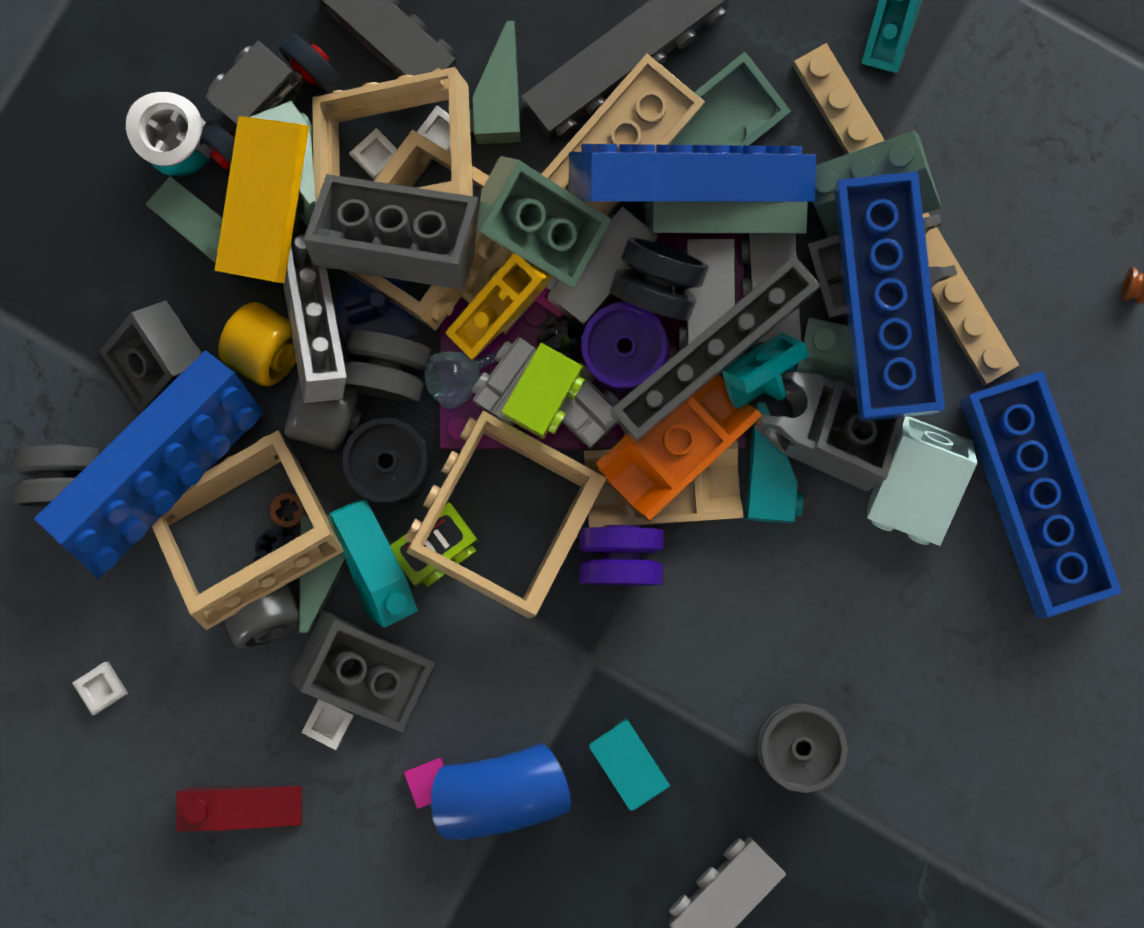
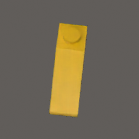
[445,253,554,360]

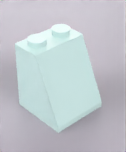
[867,417,977,546]

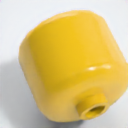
[218,302,296,387]

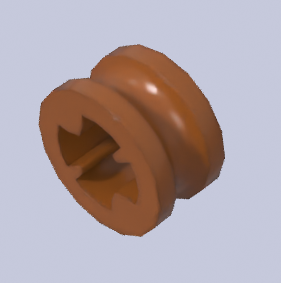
[1121,267,1144,304]
[270,493,307,528]

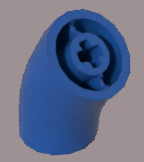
[431,743,571,840]

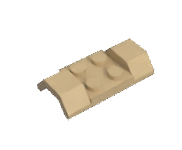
[584,441,744,528]

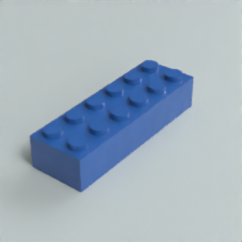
[569,144,816,202]
[834,171,945,422]
[34,350,264,580]
[960,371,1122,618]

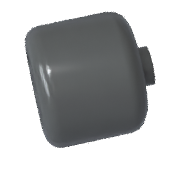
[284,377,362,451]
[224,584,300,649]

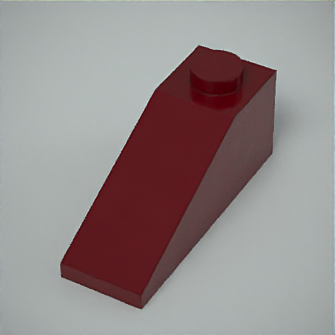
[176,785,302,831]

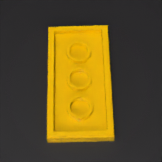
[214,116,309,283]

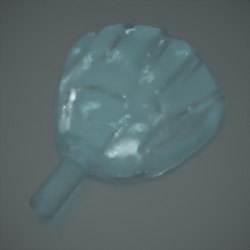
[424,352,497,409]

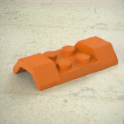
[595,374,762,521]

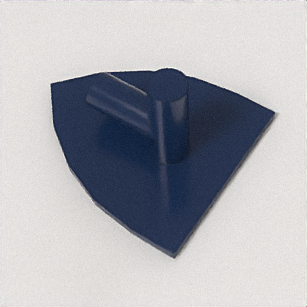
[333,277,419,339]

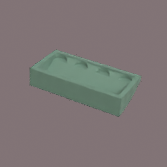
[671,52,791,146]
[640,201,807,233]

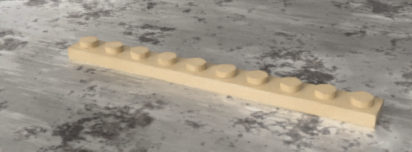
[792,43,1019,386]

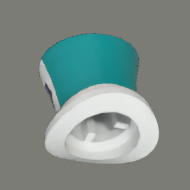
[126,92,212,177]

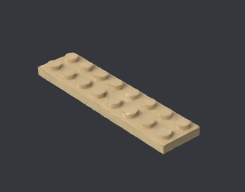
[461,53,705,335]

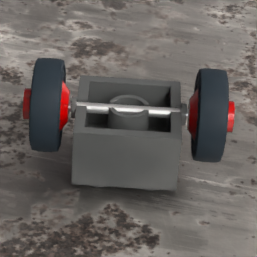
[201,33,341,170]

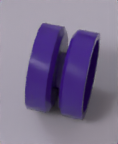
[582,302,669,393]
[579,525,664,586]

